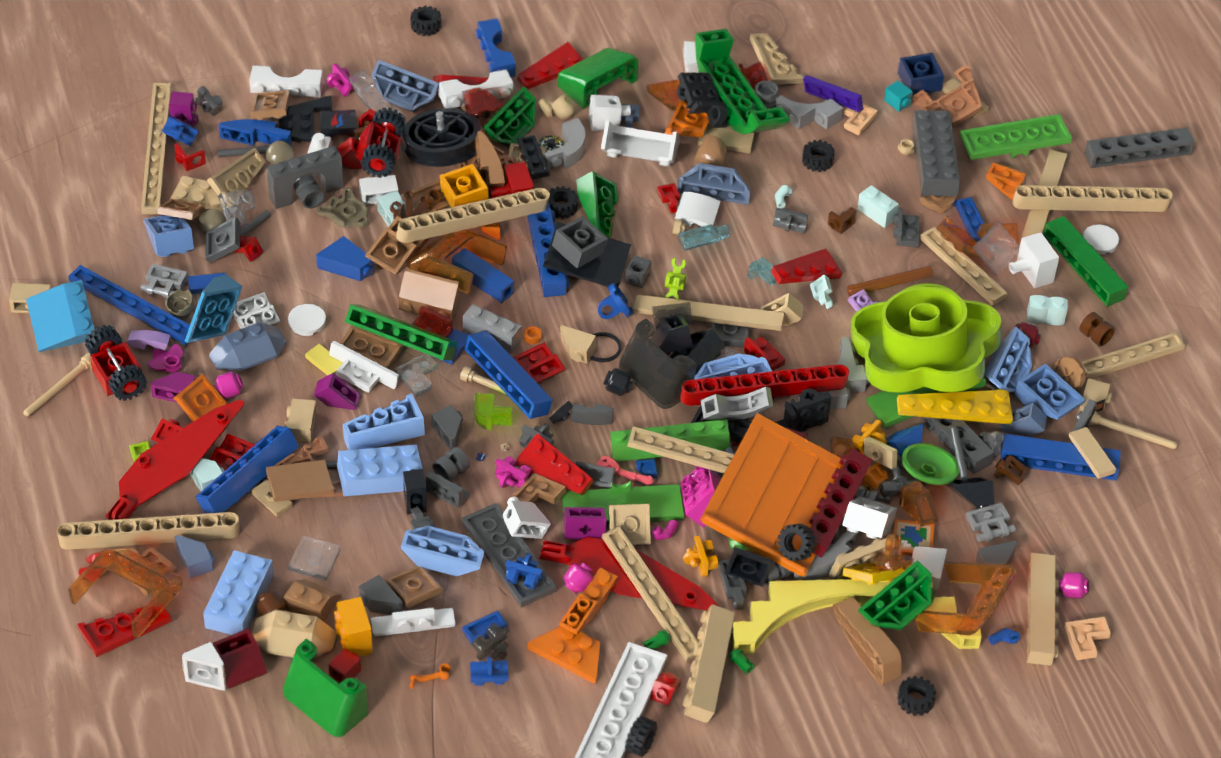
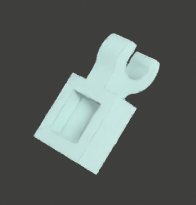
[810,275,834,309]

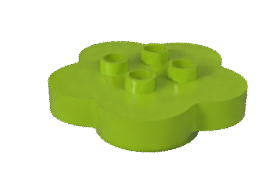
[851,283,1002,392]

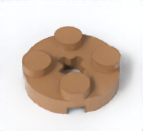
[920,192,956,213]

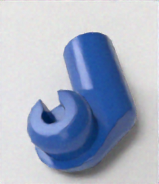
[988,628,1021,645]

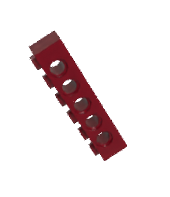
[809,448,873,558]

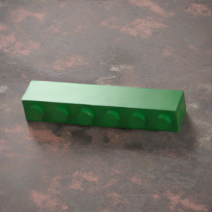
[1043,216,1128,307]
[345,304,458,360]

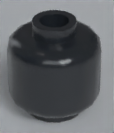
[603,368,633,396]

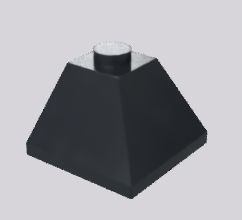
[945,477,995,509]
[724,544,774,587]

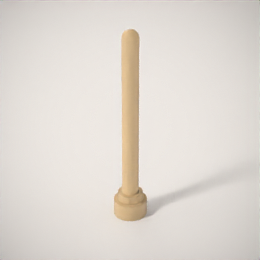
[23,353,92,417]
[460,366,506,394]
[1089,411,1178,449]

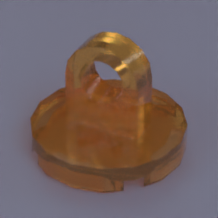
[873,534,914,571]

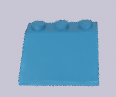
[185,275,243,343]
[26,280,95,352]

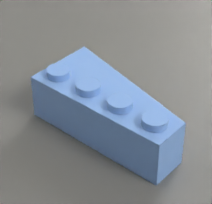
[343,393,425,450]

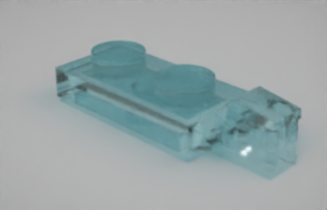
[678,224,729,251]

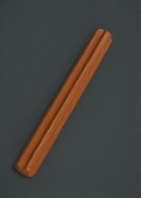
[847,266,933,296]

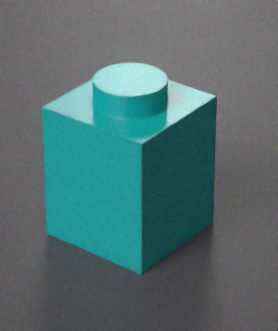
[884,80,913,112]

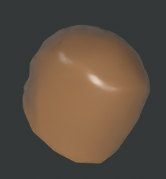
[694,135,726,167]

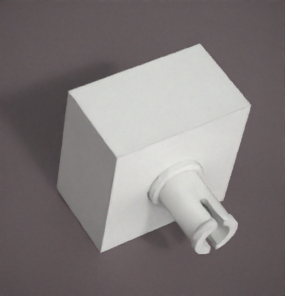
[1009,232,1059,288]

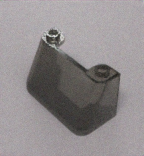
[619,318,696,409]

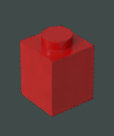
[328,648,361,683]

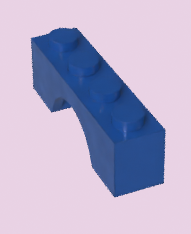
[475,18,516,77]

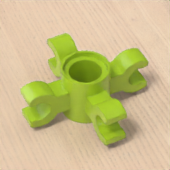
[665,258,687,300]

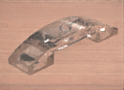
[349,70,406,121]

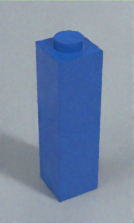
[452,248,514,303]

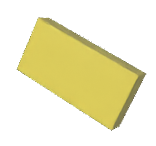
[305,344,343,375]

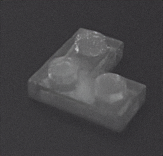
[218,190,257,227]
[395,353,437,397]

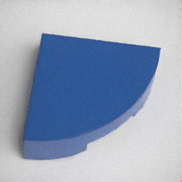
[635,459,658,478]

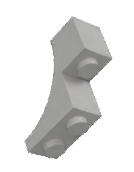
[775,95,843,130]

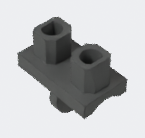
[773,208,808,233]
[519,424,554,448]

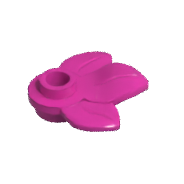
[147,344,183,373]

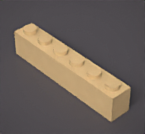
[1027,553,1059,666]
[683,604,735,723]

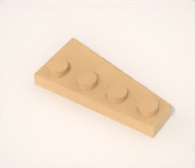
[750,33,804,85]
[207,147,265,210]

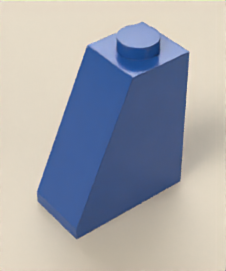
[316,236,374,281]

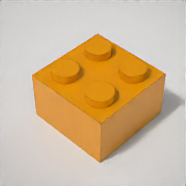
[440,164,489,208]
[334,597,373,657]

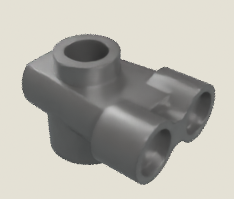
[195,86,223,116]
[979,431,1004,455]

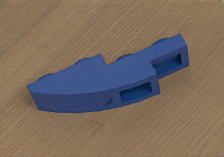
[219,119,292,146]

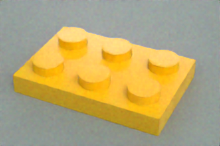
[843,558,912,585]

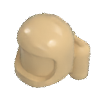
[539,94,575,120]

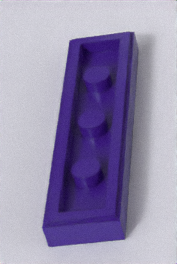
[803,75,864,112]

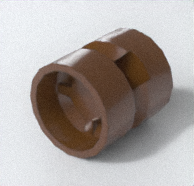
[1079,312,1115,347]

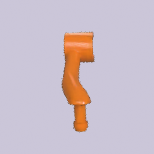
[409,663,451,689]

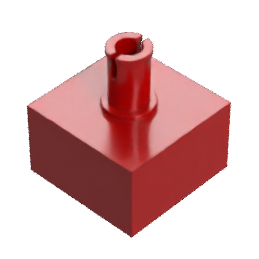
[489,162,534,199]

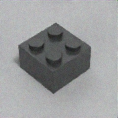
[552,216,608,268]

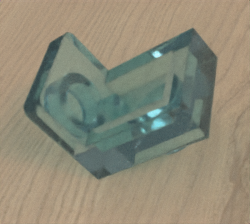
[748,257,776,286]

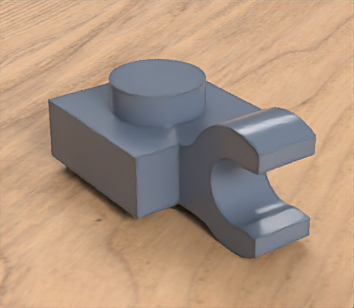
[621,104,640,128]

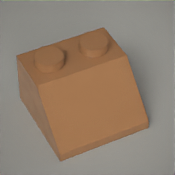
[284,579,342,622]

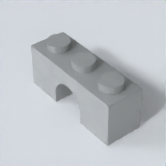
[463,304,521,353]

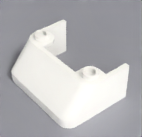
[601,120,680,166]

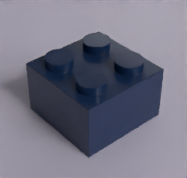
[898,53,944,96]

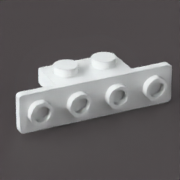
[329,341,399,393]
[371,608,455,636]

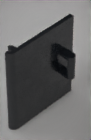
[543,221,631,287]

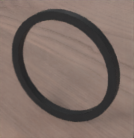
[591,332,621,362]

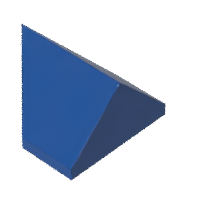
[886,423,923,458]

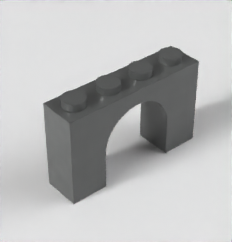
[267,145,343,209]

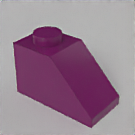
[151,372,196,403]
[314,373,361,410]

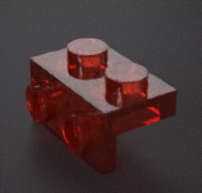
[738,61,769,91]
[412,306,453,338]

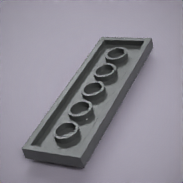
[462,503,557,607]

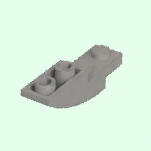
[793,531,857,581]

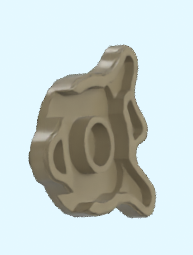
[317,188,368,228]

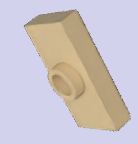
[864,437,897,469]
[252,480,292,517]

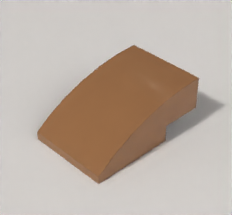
[475,131,505,192]
[365,216,429,275]

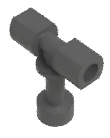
[880,455,922,497]

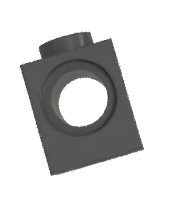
[625,255,651,288]

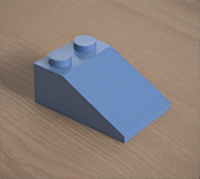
[143,215,194,257]
[1014,364,1085,420]

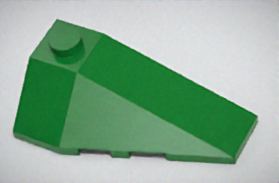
[577,171,618,238]

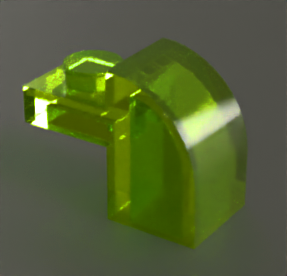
[474,393,512,430]

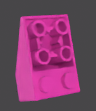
[681,466,721,528]

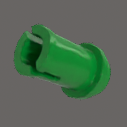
[643,630,671,650]
[729,648,755,675]

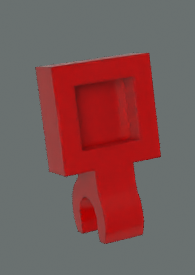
[657,183,680,213]

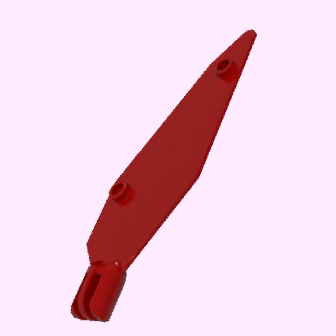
[106,400,244,520]
[539,537,719,611]

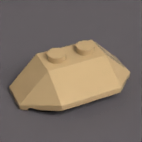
[252,610,337,657]

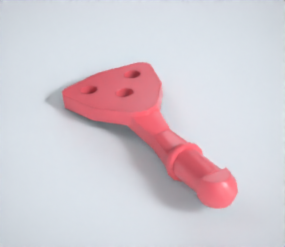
[596,456,654,485]

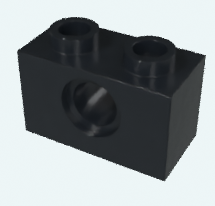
[403,469,427,515]

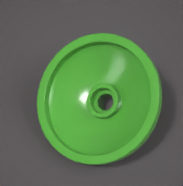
[902,443,959,485]

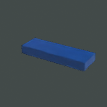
[954,197,990,242]

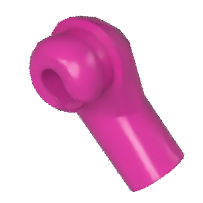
[651,520,679,540]

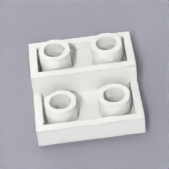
[675,192,720,230]
[233,292,280,329]

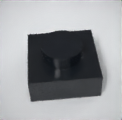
[549,401,573,424]

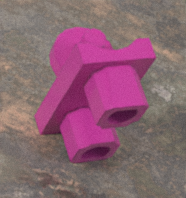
[327,63,358,97]
[495,456,531,488]

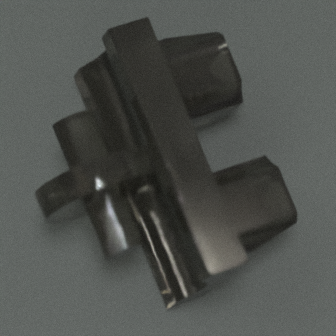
[472,623,510,661]

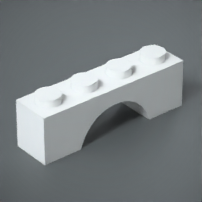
[250,66,323,97]
[439,70,513,108]

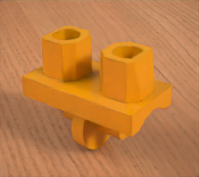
[852,419,887,454]
[683,536,718,577]

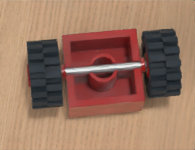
[355,107,405,178]
[84,325,147,401]

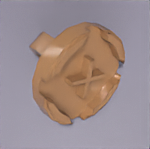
[1052,357,1088,392]

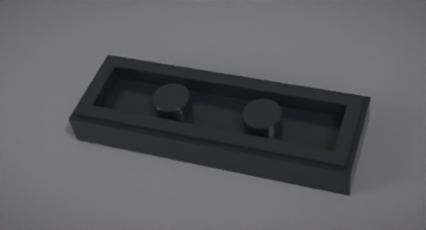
[517,135,550,180]

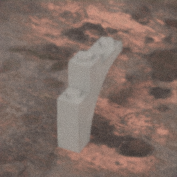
[798,337,869,409]

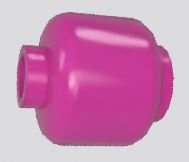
[213,371,244,400]
[564,562,594,594]
[1059,572,1089,599]

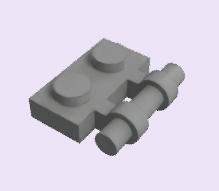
[141,264,188,299]
[965,502,1016,542]

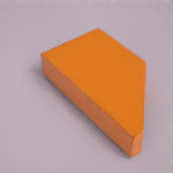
[863,462,888,490]

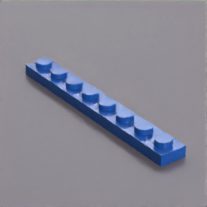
[68,265,190,345]

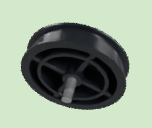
[402,108,481,167]

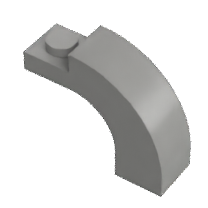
[544,118,585,169]
[701,387,773,421]

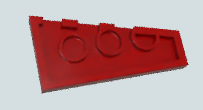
[517,42,584,90]
[771,248,843,284]
[515,433,595,496]
[77,603,171,657]

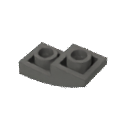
[571,403,614,425]

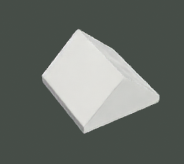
[182,642,226,691]

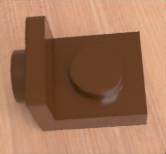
[828,207,857,234]
[994,455,1029,485]

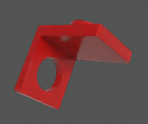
[174,143,206,172]

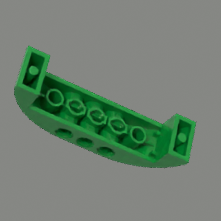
[695,28,790,134]

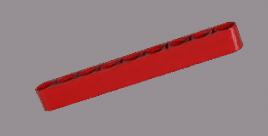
[680,364,849,406]

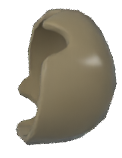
[265,141,294,165]
[199,209,228,233]
[165,289,194,317]

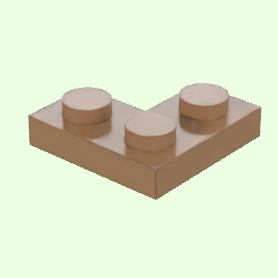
[510,473,567,504]

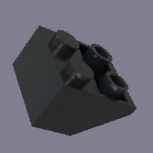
[649,313,693,357]

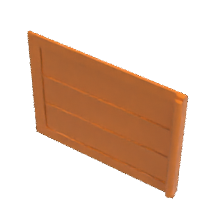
[700,413,851,577]

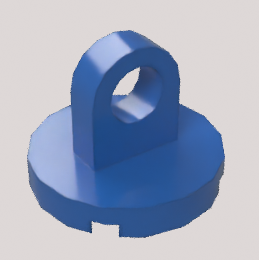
[597,283,634,319]

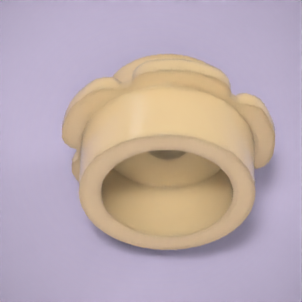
[898,139,915,155]
[672,219,685,237]

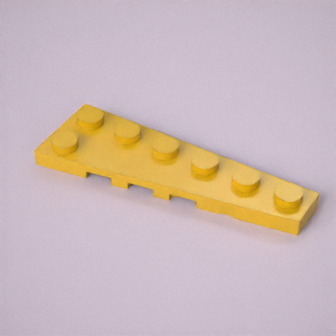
[897,389,1013,424]

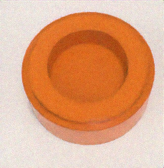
[523,326,542,345]

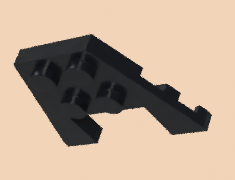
[279,96,333,146]

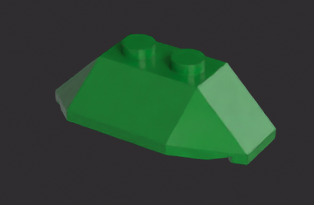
[483,86,536,145]
[858,560,932,630]

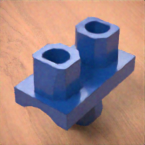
[161,115,199,147]
[505,553,544,589]
[470,657,509,686]

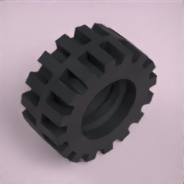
[410,6,441,36]
[802,140,835,172]
[548,186,578,219]
[777,524,817,561]
[897,676,936,716]
[625,715,658,757]

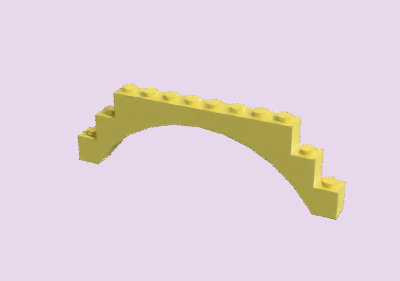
[731,578,982,654]

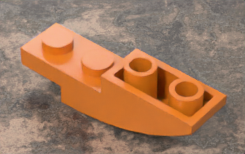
[559,568,618,635]

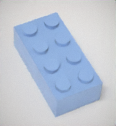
[337,445,424,497]
[203,550,274,635]

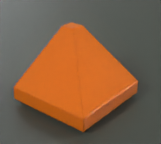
[481,223,500,239]

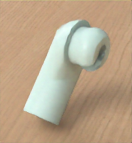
[775,185,792,208]

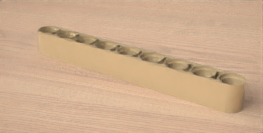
[1012,185,1173,212]
[396,188,550,243]
[57,512,240,550]

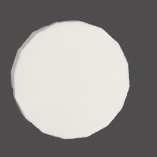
[1083,225,1119,255]
[288,304,326,336]

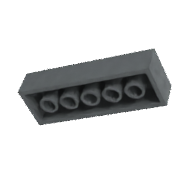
[912,110,960,196]

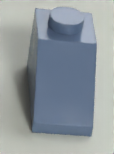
[1000,403,1047,437]
[175,535,215,578]

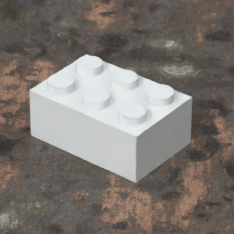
[843,496,897,539]

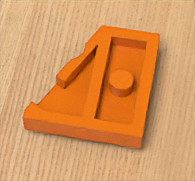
[986,162,1026,200]

